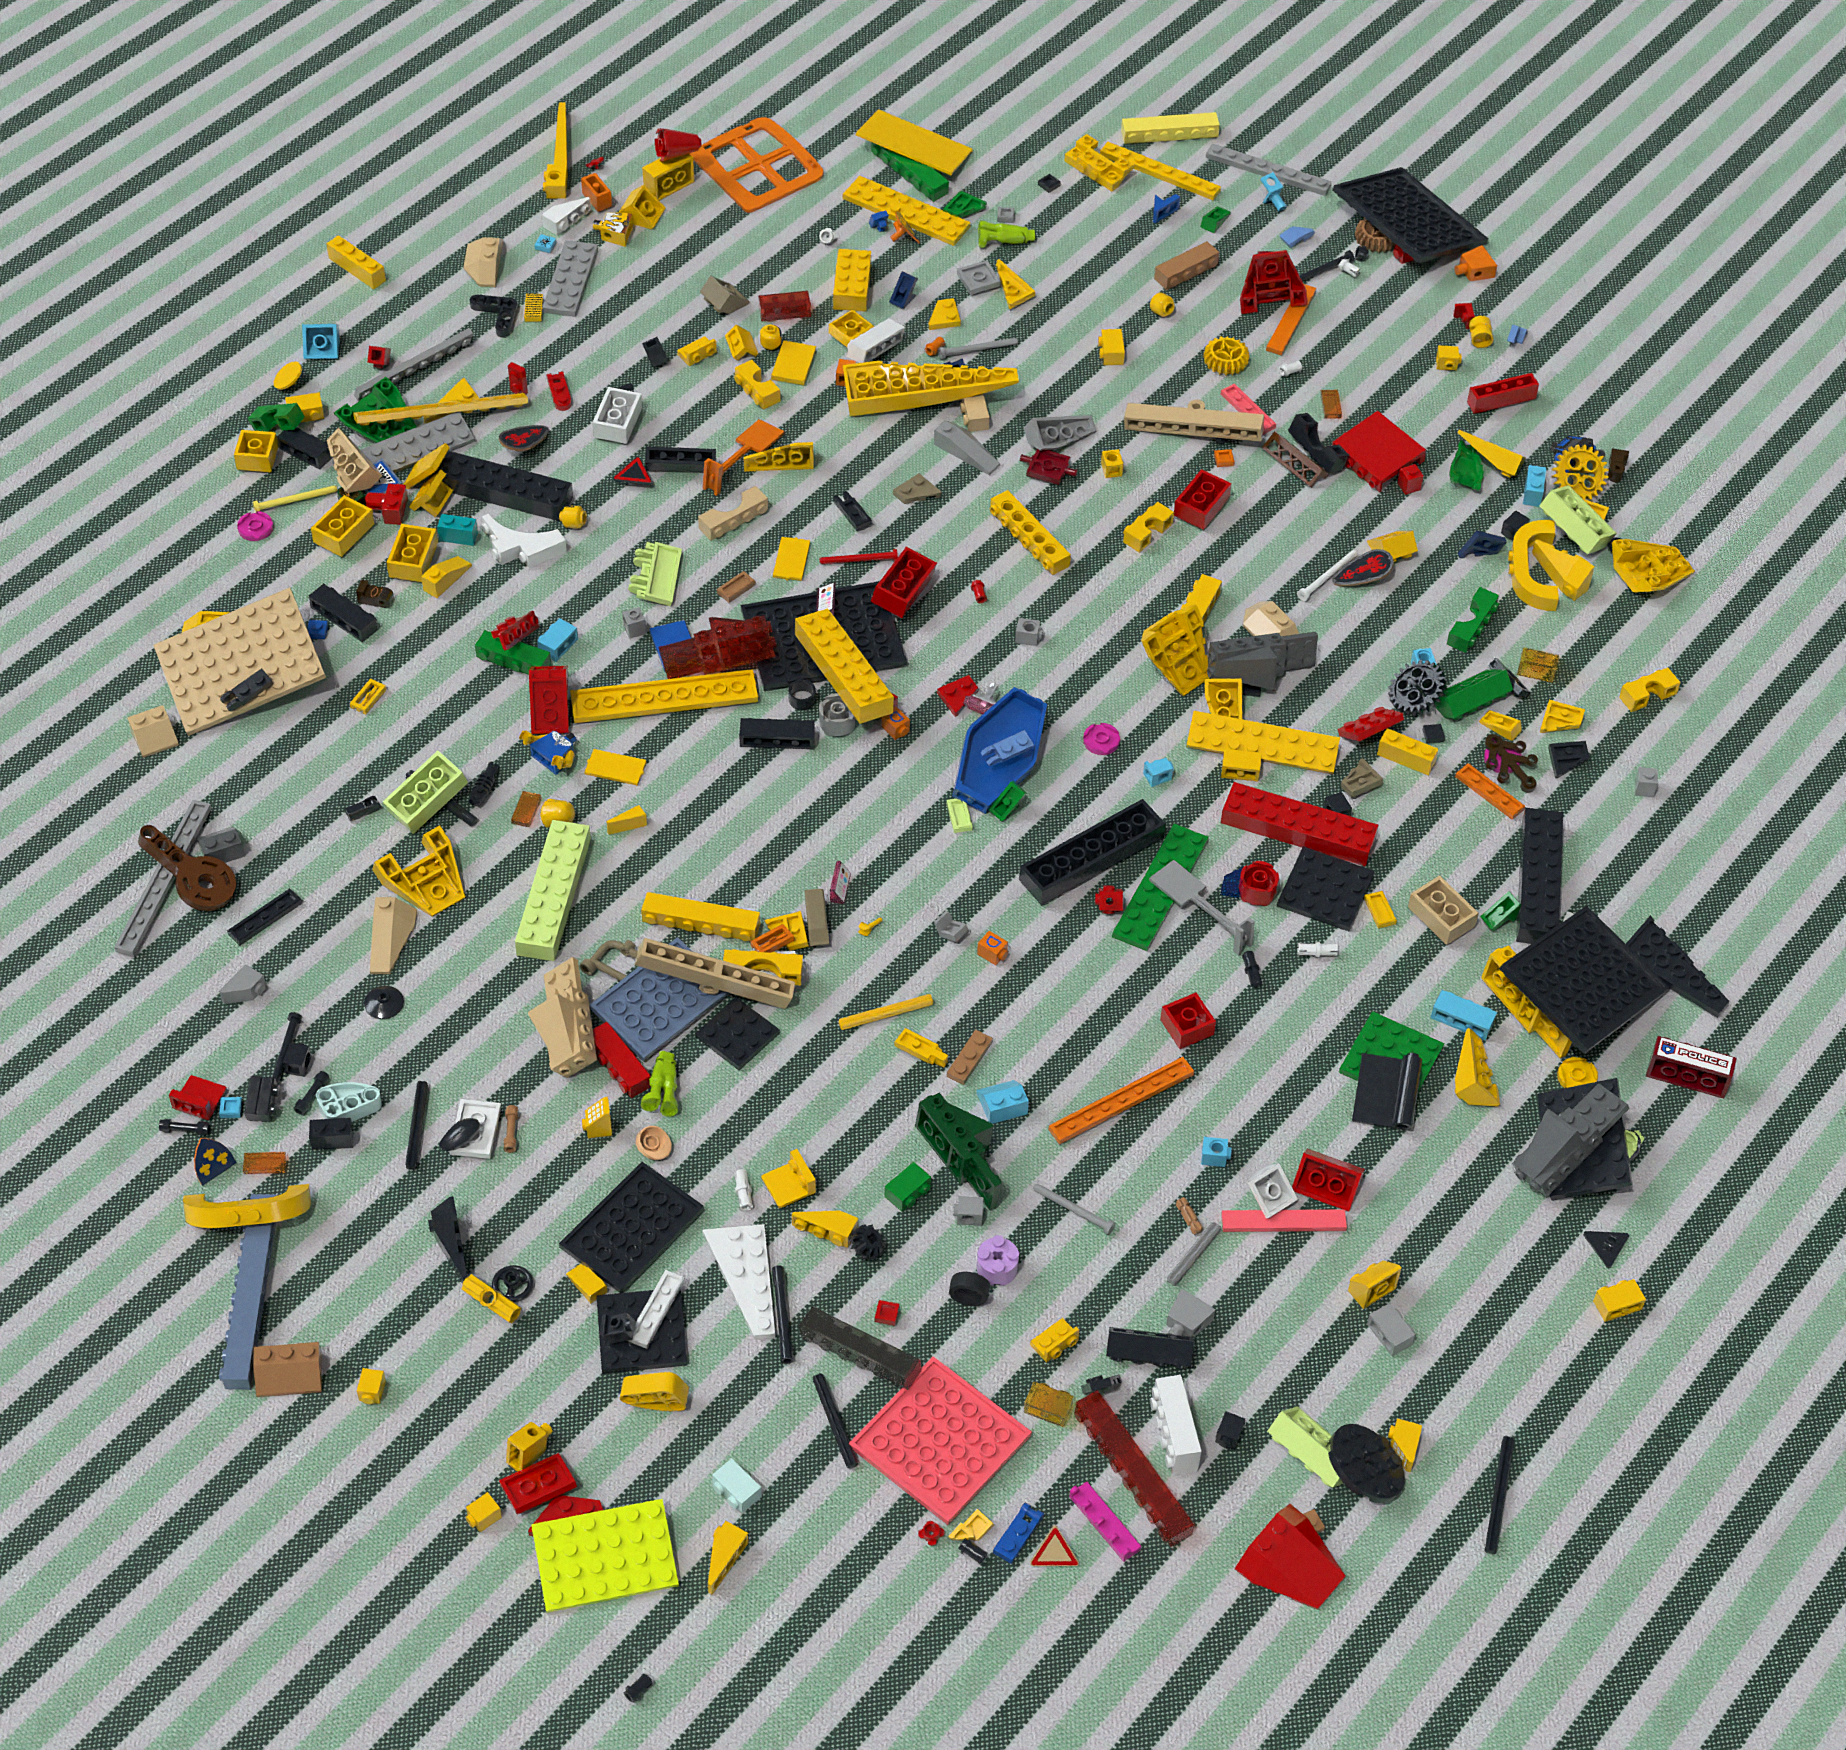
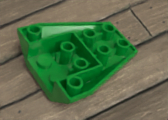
[334,377,417,443]

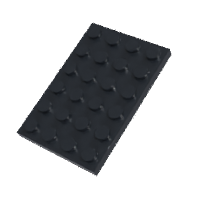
[1538,1078,1633,1201]
[559,1161,704,1293]

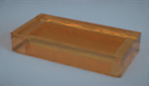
[1320,390,1342,419]
[511,791,541,827]
[243,1152,286,1174]

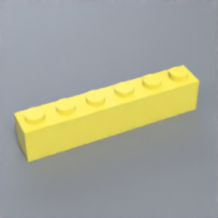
[1121,112,1219,144]

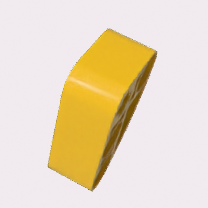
[619,1372,689,1411]

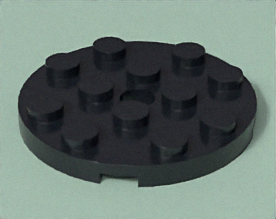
[1328,1424,1405,1503]

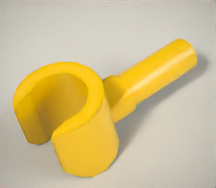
[858,917,882,936]

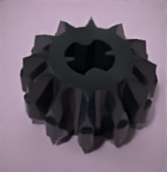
[849,1224,886,1260]

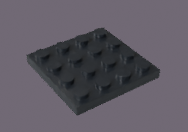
[1277,846,1375,932]
[596,1288,687,1374]

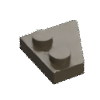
[893,473,941,504]
[1341,758,1383,798]

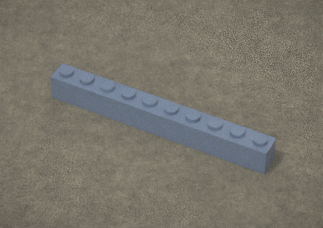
[219,1194,276,1390]

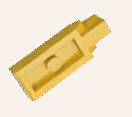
[894,1028,948,1067]

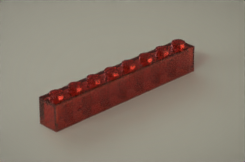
[1074,1390,1195,1547]

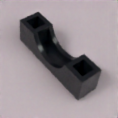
[1288,413,1349,473]

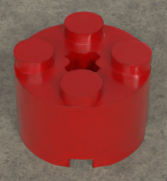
[1239,861,1279,906]

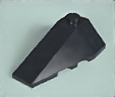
[428,1196,467,1283]

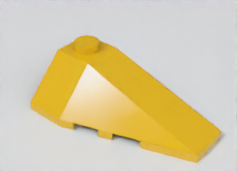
[1532,539,1595,601]

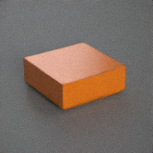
[1214,449,1234,467]

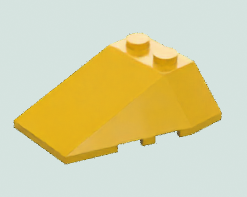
[1141,605,1209,696]

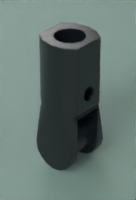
[345,796,381,821]

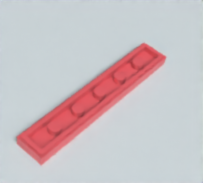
[1221,1210,1347,1232]

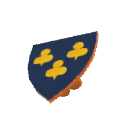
[890,211,920,243]
[194,1138,236,1186]

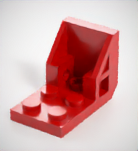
[529,665,569,734]

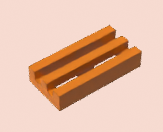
[750,924,794,953]

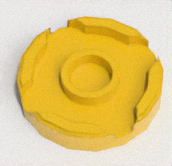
[1557,1057,1598,1088]

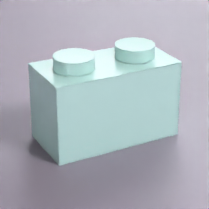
[712,1458,762,1513]

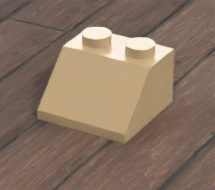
[127,705,179,758]

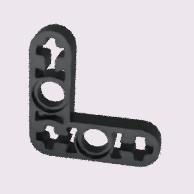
[469,294,518,338]

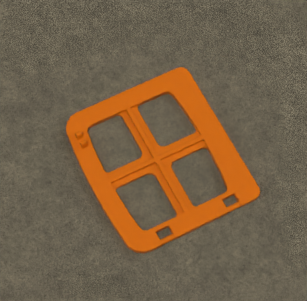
[689,117,823,213]

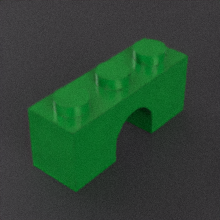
[248,403,305,432]

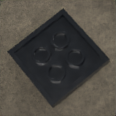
[695,997,780,1070]

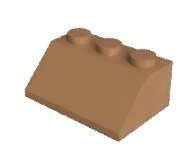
[254,1342,322,1397]

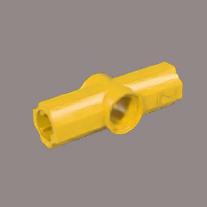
[462,1274,521,1323]

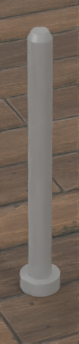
[938,338,1018,359]

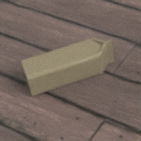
[804,889,829,946]

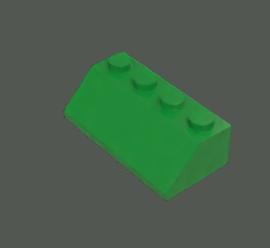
[1435,669,1513,720]

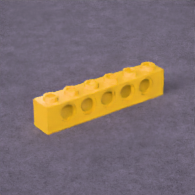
[990,490,1071,575]

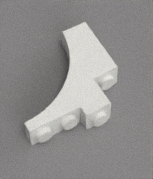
[481,514,567,568]

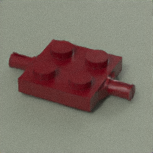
[1019,449,1078,485]

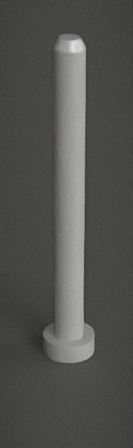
[1033,1184,1115,1235]

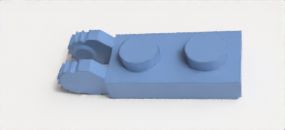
[981,730,1034,766]

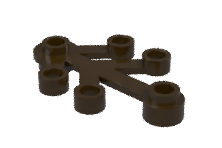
[1484,734,1538,793]

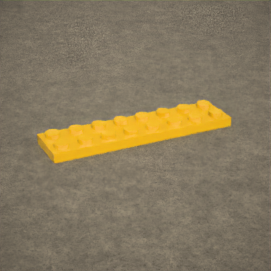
[842,175,971,246]
[1186,710,1340,774]

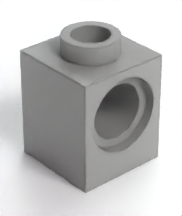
[622,607,646,639]
[1015,618,1043,646]
[953,1196,983,1226]

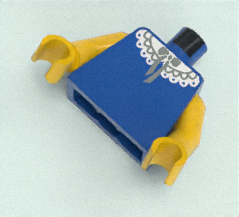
[519,730,577,775]

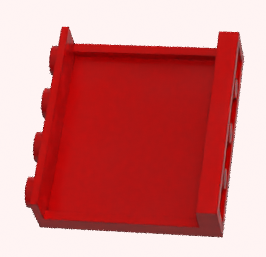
[1332,411,1426,493]

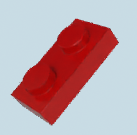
[508,362,528,395]

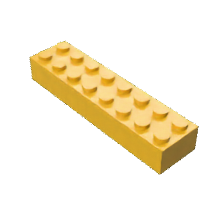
[795,608,894,724]

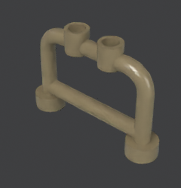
[579,940,638,981]

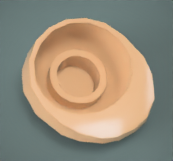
[636,1126,672,1160]

